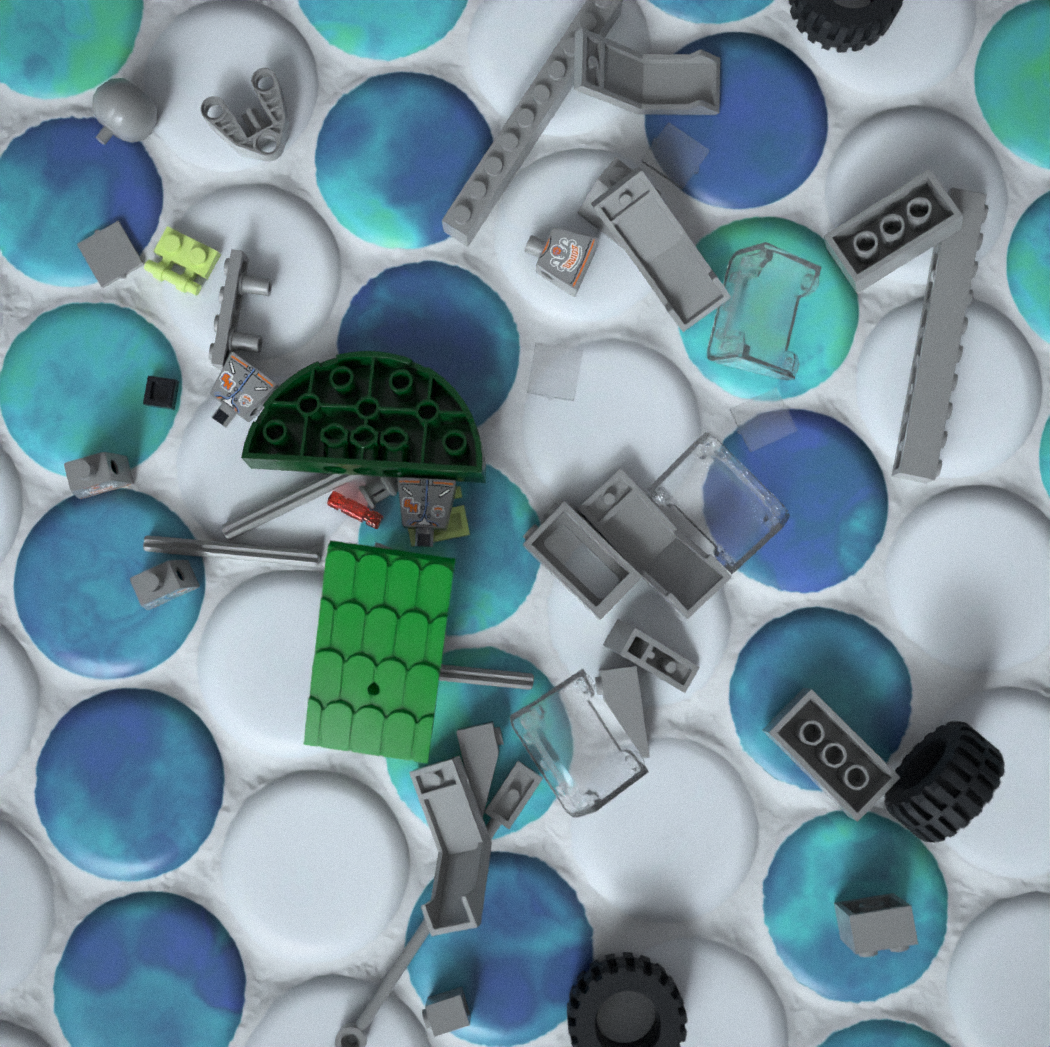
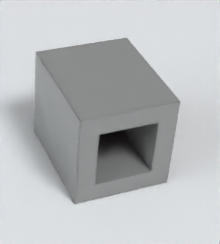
[422,987,471,1037]

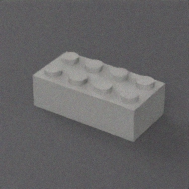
[824,169,963,294]
[762,688,901,822]

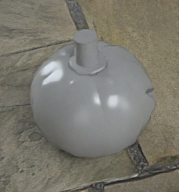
[92,78,157,145]

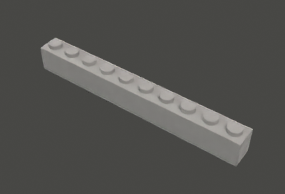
[442,0,623,246]
[891,187,988,483]

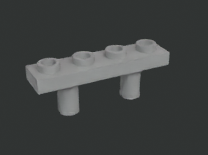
[209,249,272,370]

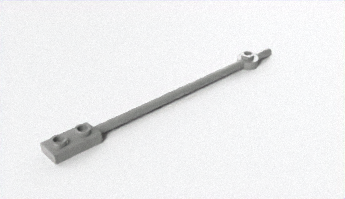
[335,760,543,1047]

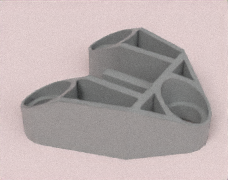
[200,68,291,162]

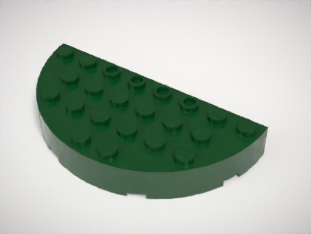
[241,351,486,483]

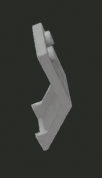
[574,28,720,115]
[590,166,731,332]
[577,468,732,619]
[409,755,492,936]

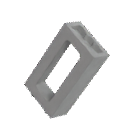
[523,501,643,620]

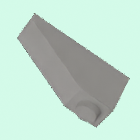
[603,619,700,693]
[595,665,650,758]
[457,721,504,817]

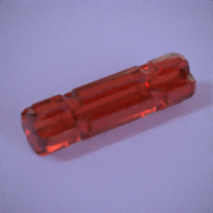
[327,491,383,529]

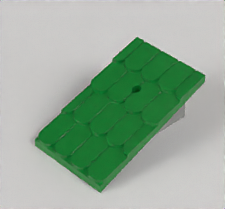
[303,540,456,763]

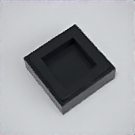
[143,376,179,410]

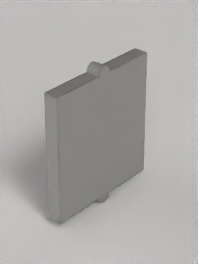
[77,221,144,288]

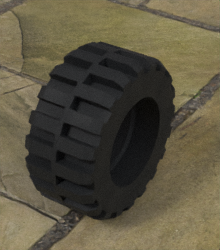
[789,0,903,53]
[884,721,1005,843]
[567,952,688,1047]

